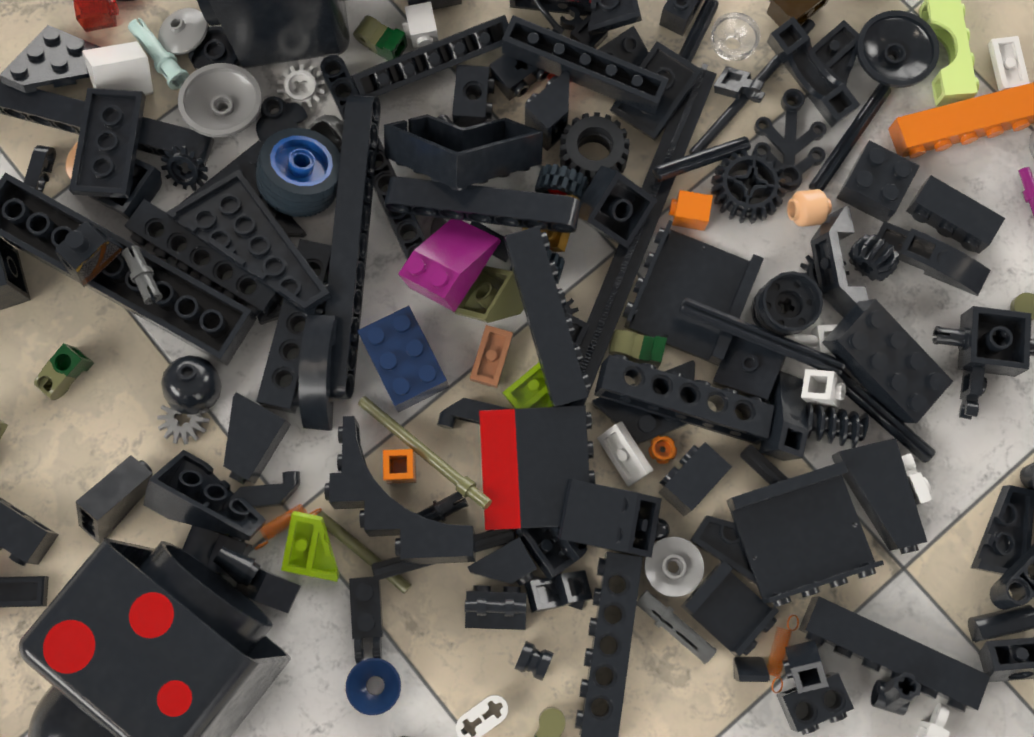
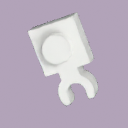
[901,453,932,505]

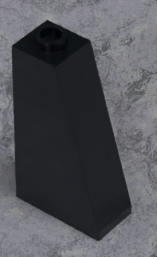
[832,438,927,554]

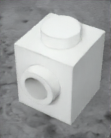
[402,1,438,48]
[801,369,846,409]

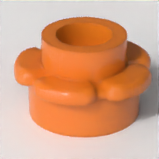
[648,436,677,464]

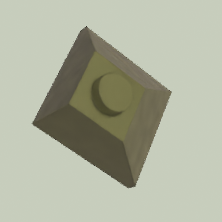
[452,266,524,323]

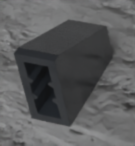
[223,392,291,485]
[76,455,152,544]

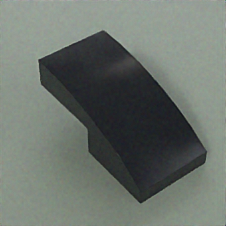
[524,570,593,613]

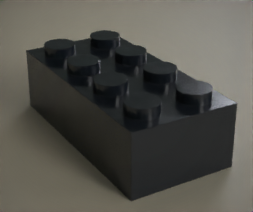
[822,299,953,424]

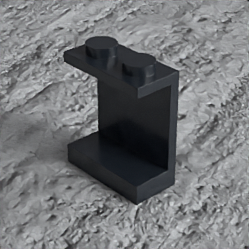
[681,561,779,656]

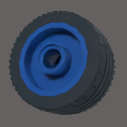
[256,127,341,217]

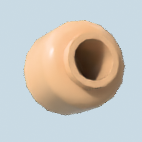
[787,189,832,227]

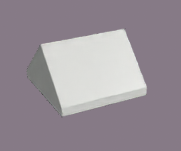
[82,41,154,95]

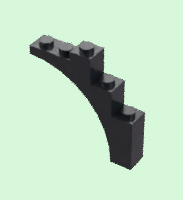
[324,416,476,565]

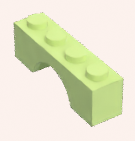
[919,0,979,107]

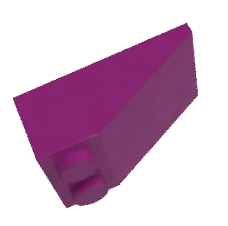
[398,219,501,312]

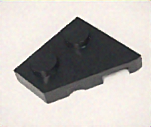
[812,20,859,85]

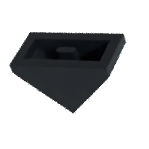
[236,568,301,613]

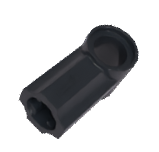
[871,672,921,716]

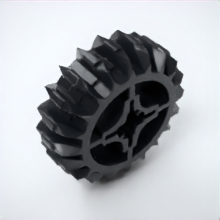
[711,149,786,224]

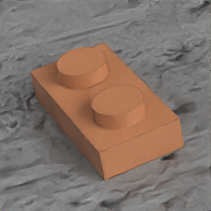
[470,325,513,388]

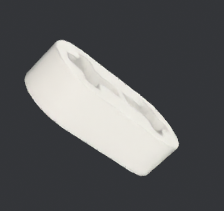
[456,695,508,737]

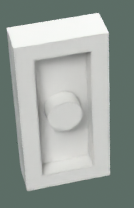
[988,36,1030,91]
[597,421,653,487]

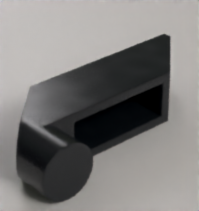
[437,398,510,429]
[223,471,300,509]

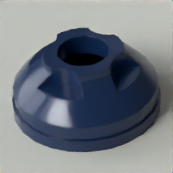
[345,658,401,715]

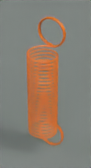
[254,504,322,550]
[767,615,799,693]

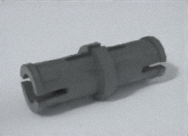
[121,245,163,305]

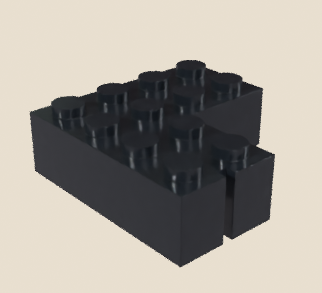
[384,114,543,190]

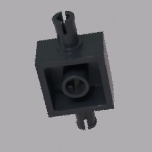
[932,306,1034,377]

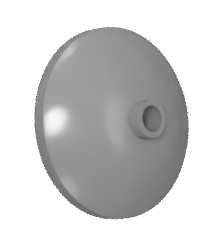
[178,63,262,138]

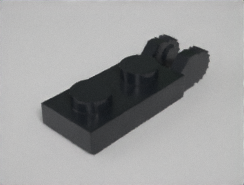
[349,576,384,664]

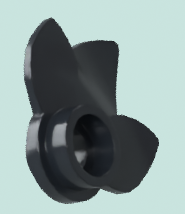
[256,96,308,144]

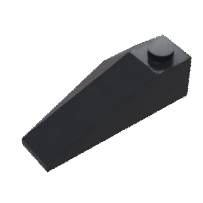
[143,450,266,541]

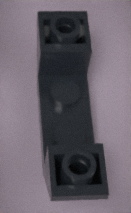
[810,206,868,318]

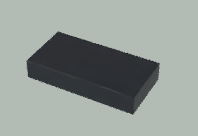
[0,576,49,608]

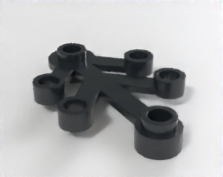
[753,89,827,192]

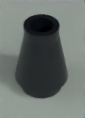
[213,546,261,586]

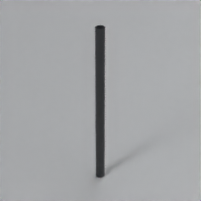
[689,19,815,154]

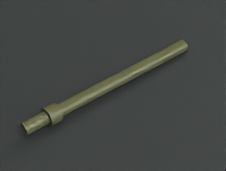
[358,396,492,510]

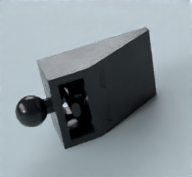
[558,479,670,558]

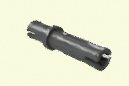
[636,590,717,664]

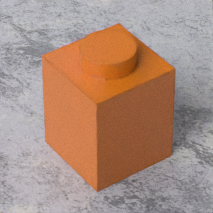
[669,190,713,231]
[383,449,416,484]

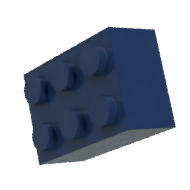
[357,305,449,413]

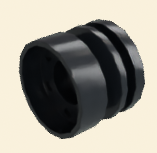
[751,271,823,336]

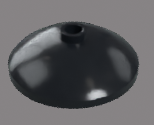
[856,10,940,88]

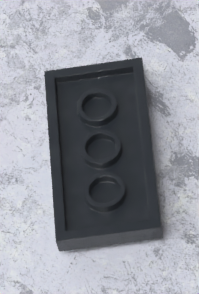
[69,88,146,198]

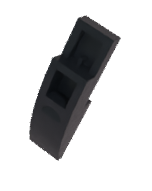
[877,221,991,296]

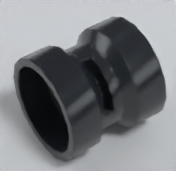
[514,641,554,681]

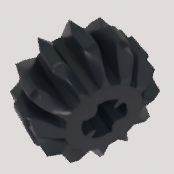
[848,234,899,281]

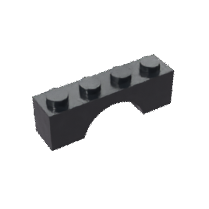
[767,16,860,128]

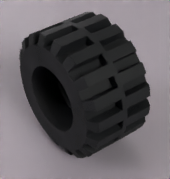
[559,112,630,188]

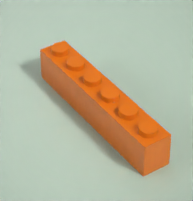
[888,82,1034,159]

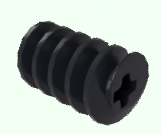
[806,402,869,448]

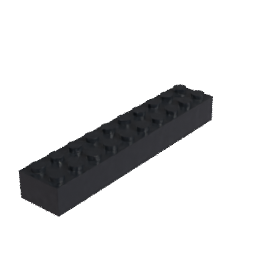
[0,172,257,366]

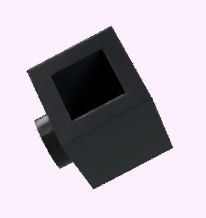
[783,640,829,694]

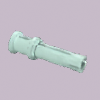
[128,18,189,90]

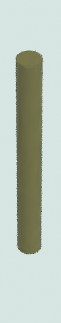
[317,511,412,594]

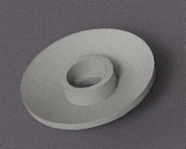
[158,8,208,55]
[644,537,704,597]

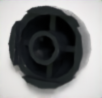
[161,355,222,415]

